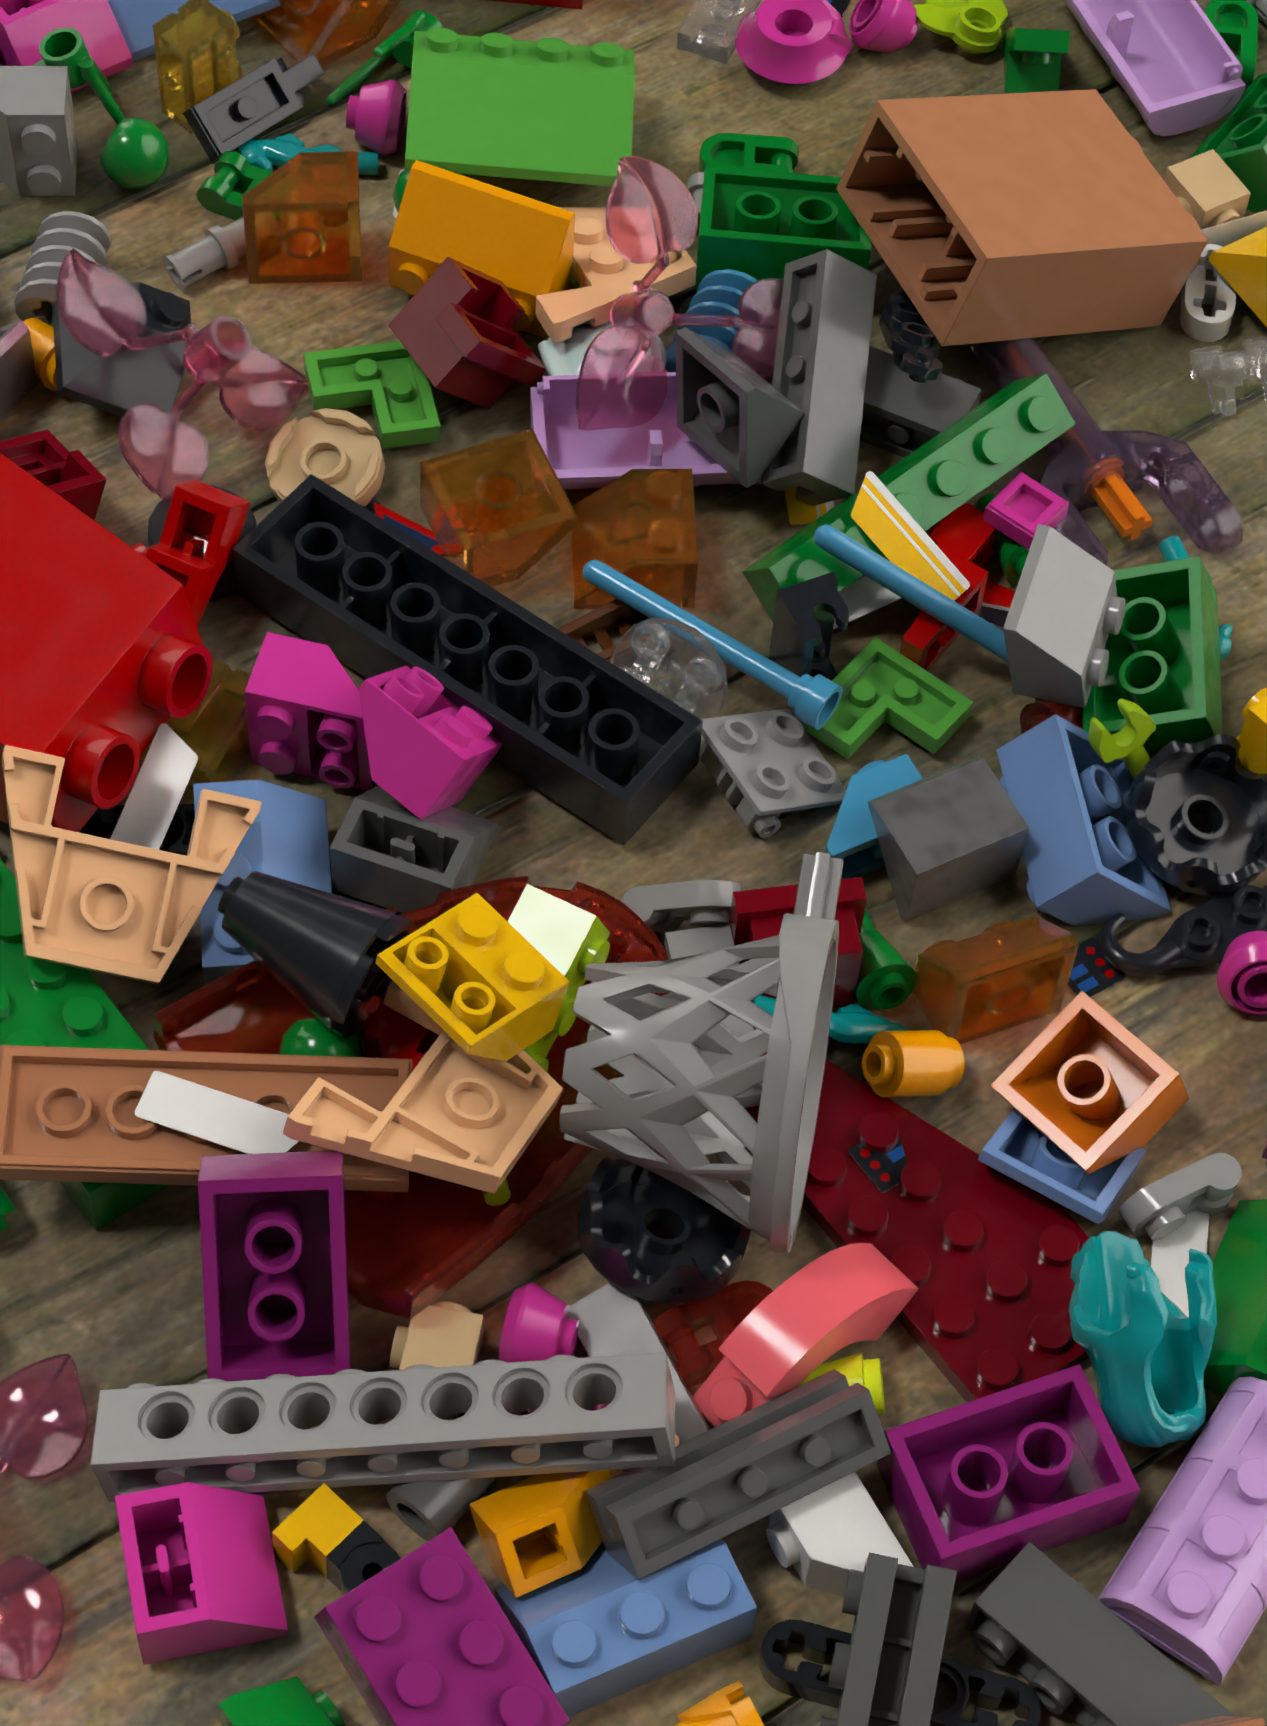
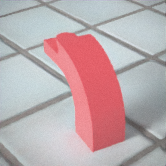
[693,1243,919,1427]

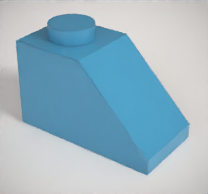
[825,754,923,879]

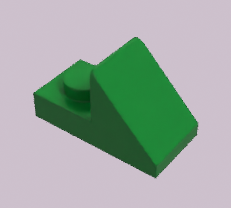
[1003,28,1070,94]

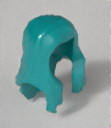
[1069,1231,1217,1448]

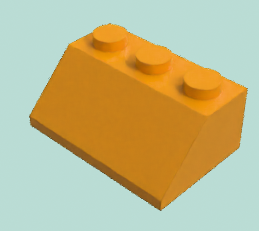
[388,160,575,338]

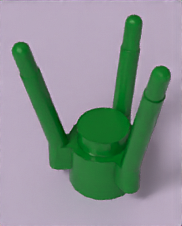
[326,10,444,106]
[33,27,125,125]

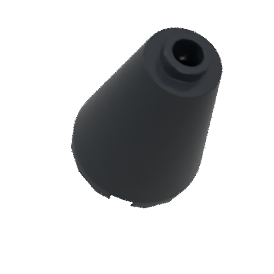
[218,871,413,1038]

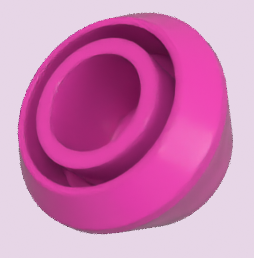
[849,0,918,53]
[346,80,407,156]
[1217,931,1267,1015]
[499,1283,579,1363]

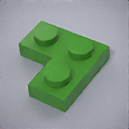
[303,341,440,449]
[800,637,974,760]

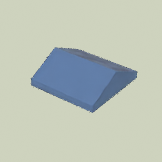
[978,1109,1147,1224]

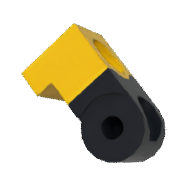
[272,1483,401,1596]

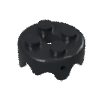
[1125,734,1267,896]
[577,1157,751,1304]

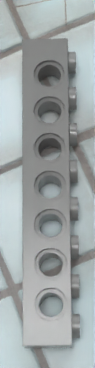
[90,1350,675,1502]

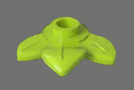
[914,0,1008,54]

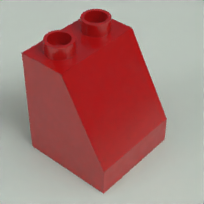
[0,453,213,832]

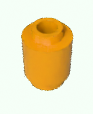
[862,1030,965,1097]

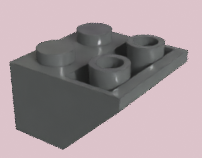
[330,785,498,922]

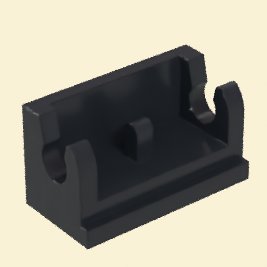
[769,571,849,711]

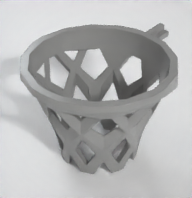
[560,852,844,1254]

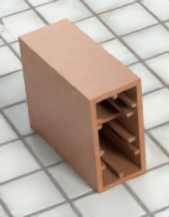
[836,89,1208,346]

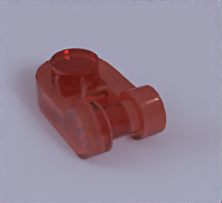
[653,1280,773,1387]

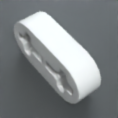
[1180,244,1236,342]

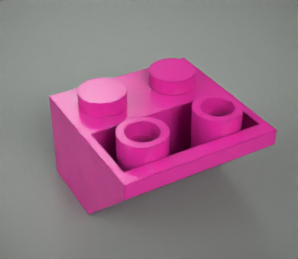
[0,0,133,92]
[244,632,374,791]
[358,665,503,820]
[115,1482,289,1665]

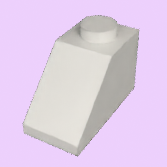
[766,1472,914,1596]

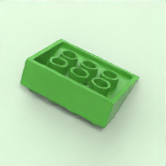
[404,28,635,188]

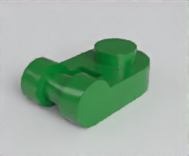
[1205,0,1258,84]
[699,133,799,173]
[196,150,303,231]

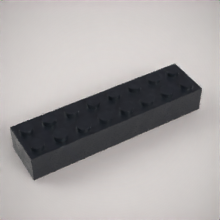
[232,474,703,845]

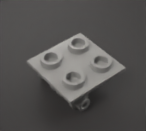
[699,708,847,838]

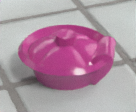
[735,0,853,84]

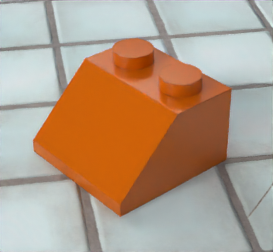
[990,991,1189,1174]

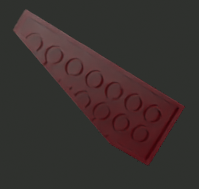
[745,1027,1089,1402]

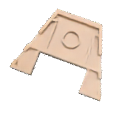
[536,207,697,343]
[2,745,262,985]
[282,981,563,1194]

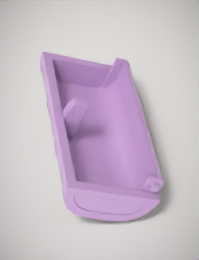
[1064,0,1246,136]
[530,370,762,492]
[1098,1377,1267,1686]

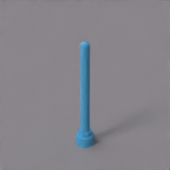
[814,525,1052,702]
[582,560,843,730]

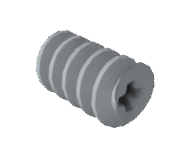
[14,211,112,327]

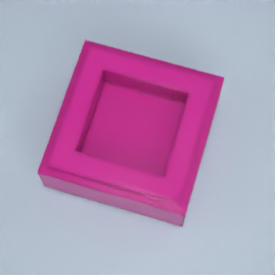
[983,472,1069,550]

